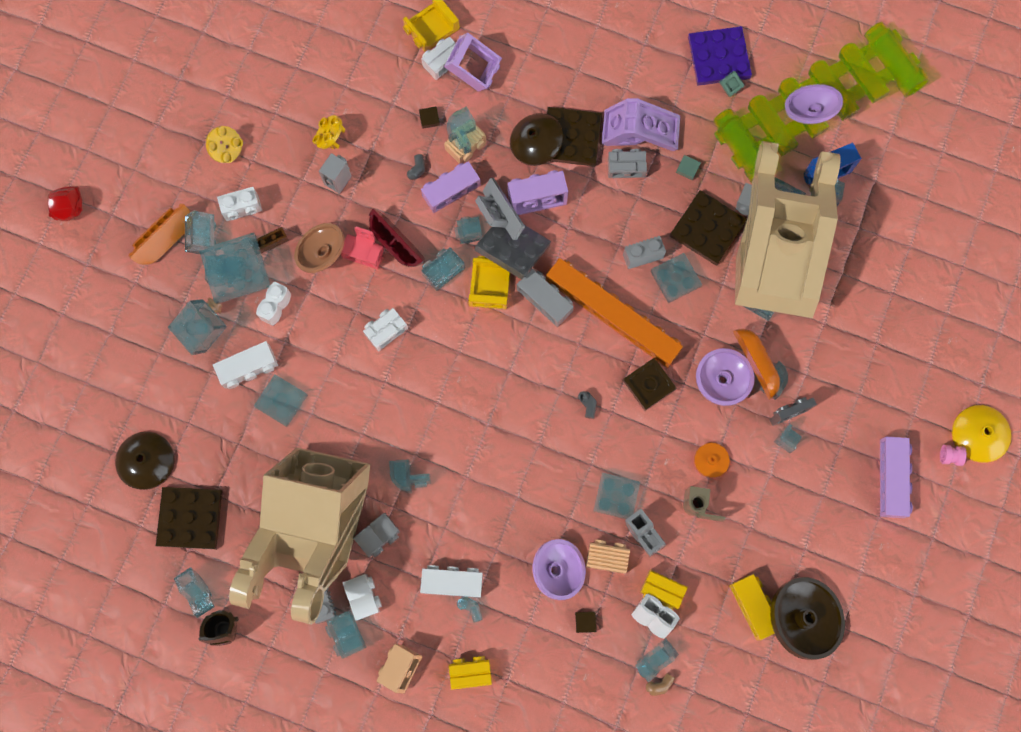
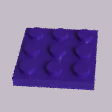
[688,26,752,86]

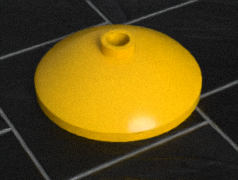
[952,405,1011,463]

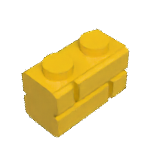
[640,570,688,610]
[449,656,492,690]

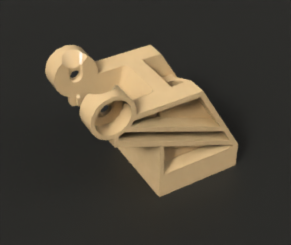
[735,141,840,318]
[229,447,370,625]

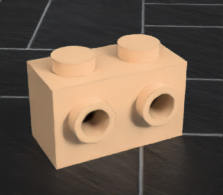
[377,644,422,694]

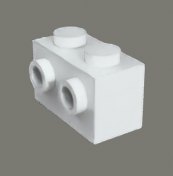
[217,187,262,221]

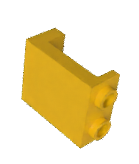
[403,0,460,52]
[469,256,510,310]

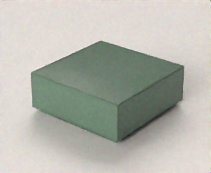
[719,71,745,97]
[676,155,701,180]

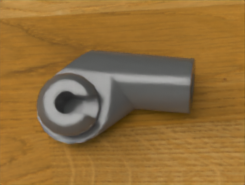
[407,154,425,180]
[578,391,597,419]

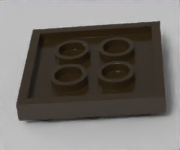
[547,107,602,167]
[669,190,747,266]
[156,487,222,550]

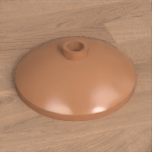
[294,223,345,273]

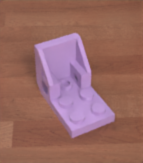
[602,98,680,151]

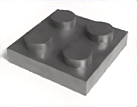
[769,397,817,426]

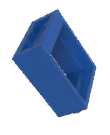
[803,143,862,186]

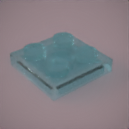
[650,253,702,303]
[254,374,308,427]
[593,473,640,519]

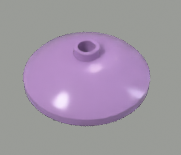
[785,84,843,124]
[696,348,754,406]
[533,539,586,600]

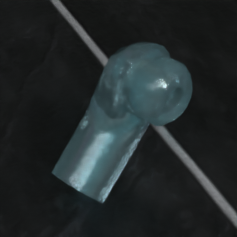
[457,597,483,622]

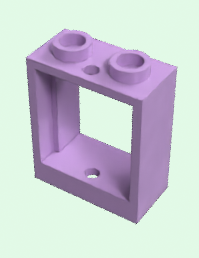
[444,33,502,92]

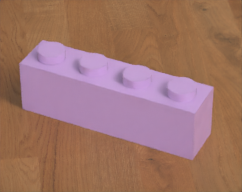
[880,437,913,518]

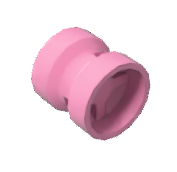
[940,445,966,466]

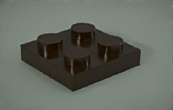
[622,358,677,411]

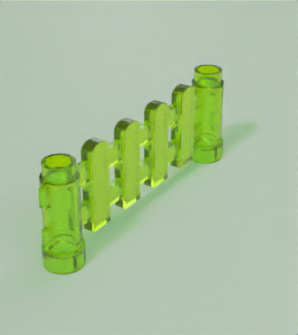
[713,22,930,184]

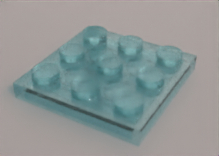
[199,233,270,304]

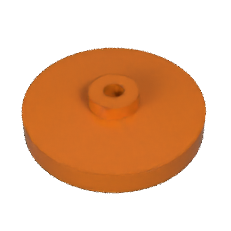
[694,443,730,478]

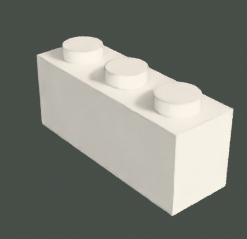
[212,341,279,389]
[420,565,483,598]

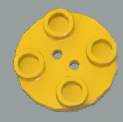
[312,115,346,150]
[206,126,243,163]

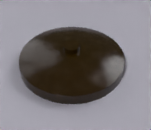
[770,577,845,660]

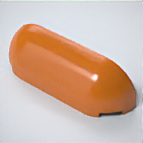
[129,204,192,265]
[733,329,780,400]

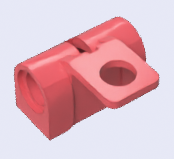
[341,227,384,269]

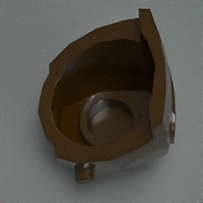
[198,610,239,646]

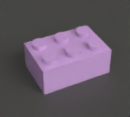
[508,170,568,215]

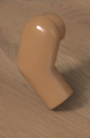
[646,673,675,696]

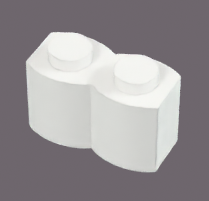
[256,282,291,326]
[343,574,382,621]
[631,594,680,639]

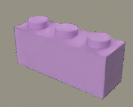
[421,161,481,213]

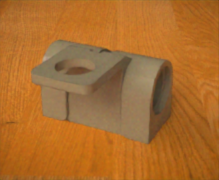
[683,486,726,522]

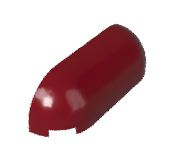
[369,208,425,267]

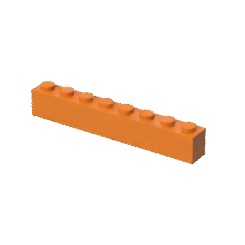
[546,258,683,369]

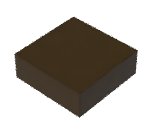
[419,106,440,129]
[575,612,596,633]

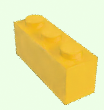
[729,574,775,640]

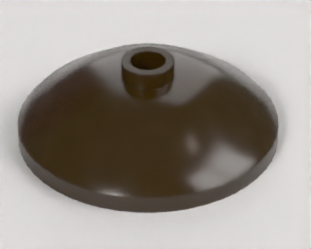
[510,113,564,166]
[115,432,175,490]

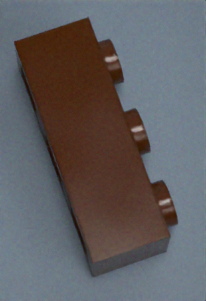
[250,227,289,256]

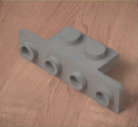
[475,178,525,240]

